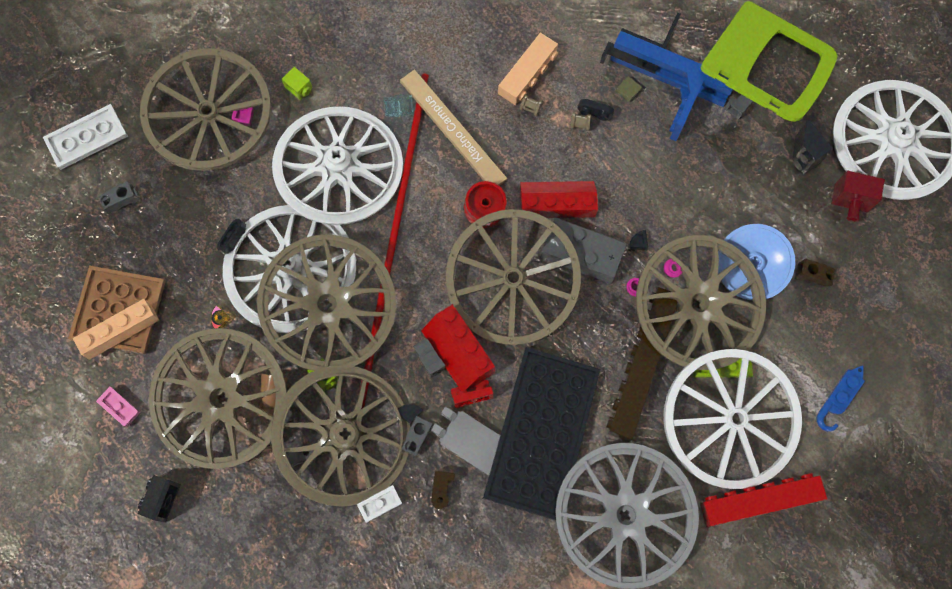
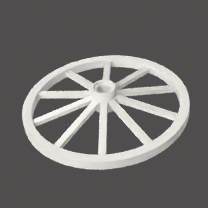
[663,349,802,489]

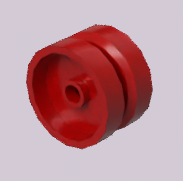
[463,181,507,228]

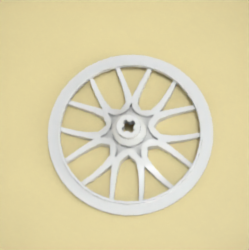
[833,80,952,200]
[272,107,403,225]
[223,205,356,333]

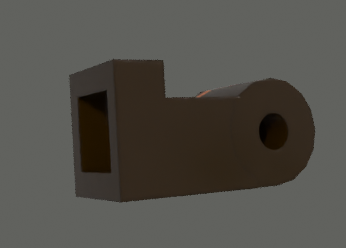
[795,259,836,286]
[431,471,455,510]

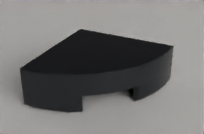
[628,230,648,251]
[398,404,424,424]

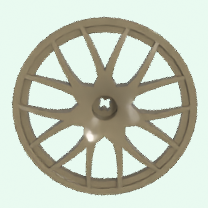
[257,235,396,371]
[636,235,766,370]
[149,328,287,469]
[271,366,411,506]

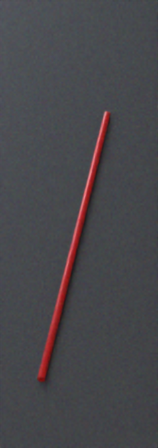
[360,74,429,409]

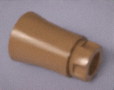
[258,374,289,417]

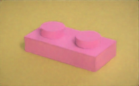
[96,387,140,428]

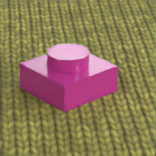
[231,107,254,126]

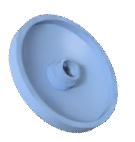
[718,224,795,300]

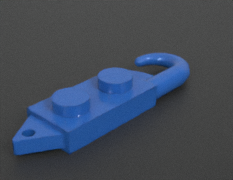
[816,365,865,432]

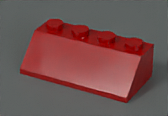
[520,181,598,218]
[421,304,495,391]

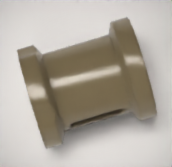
[520,95,543,117]
[570,112,591,131]

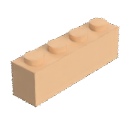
[498,32,558,106]
[73,299,159,360]

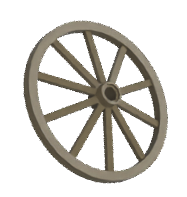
[140,48,272,171]
[446,209,581,345]

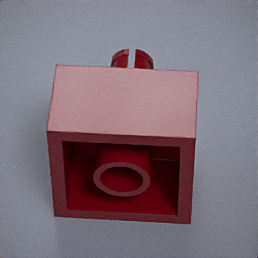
[831,170,885,222]

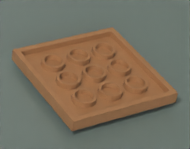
[68,265,166,354]

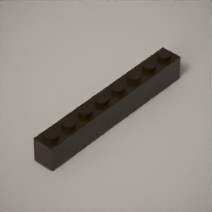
[606,287,678,442]

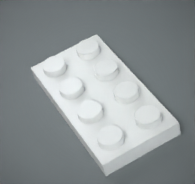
[43,104,128,170]

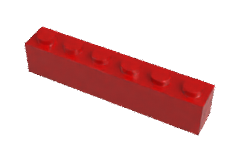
[700,473,827,527]

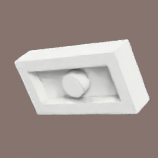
[357,485,402,523]

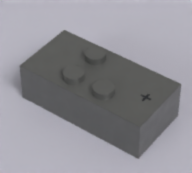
[540,218,627,284]

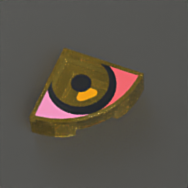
[211,304,231,329]

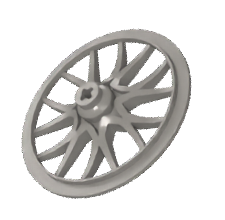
[556,443,699,589]

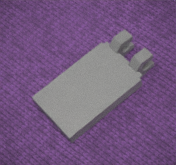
[430,406,500,476]

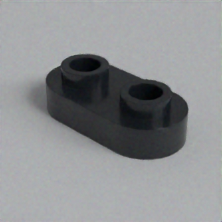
[577,99,615,121]
[217,219,246,254]

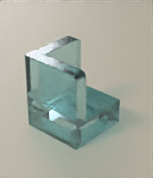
[384,94,413,117]

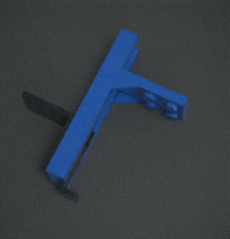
[600,12,733,141]

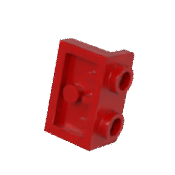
[451,380,493,408]

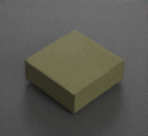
[616,76,642,102]

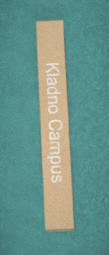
[400,69,507,186]

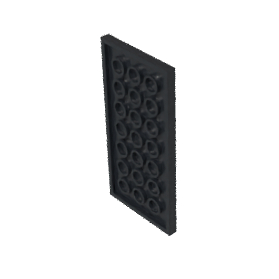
[482,347,600,521]

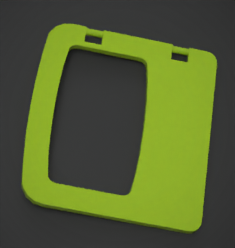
[700,1,837,122]

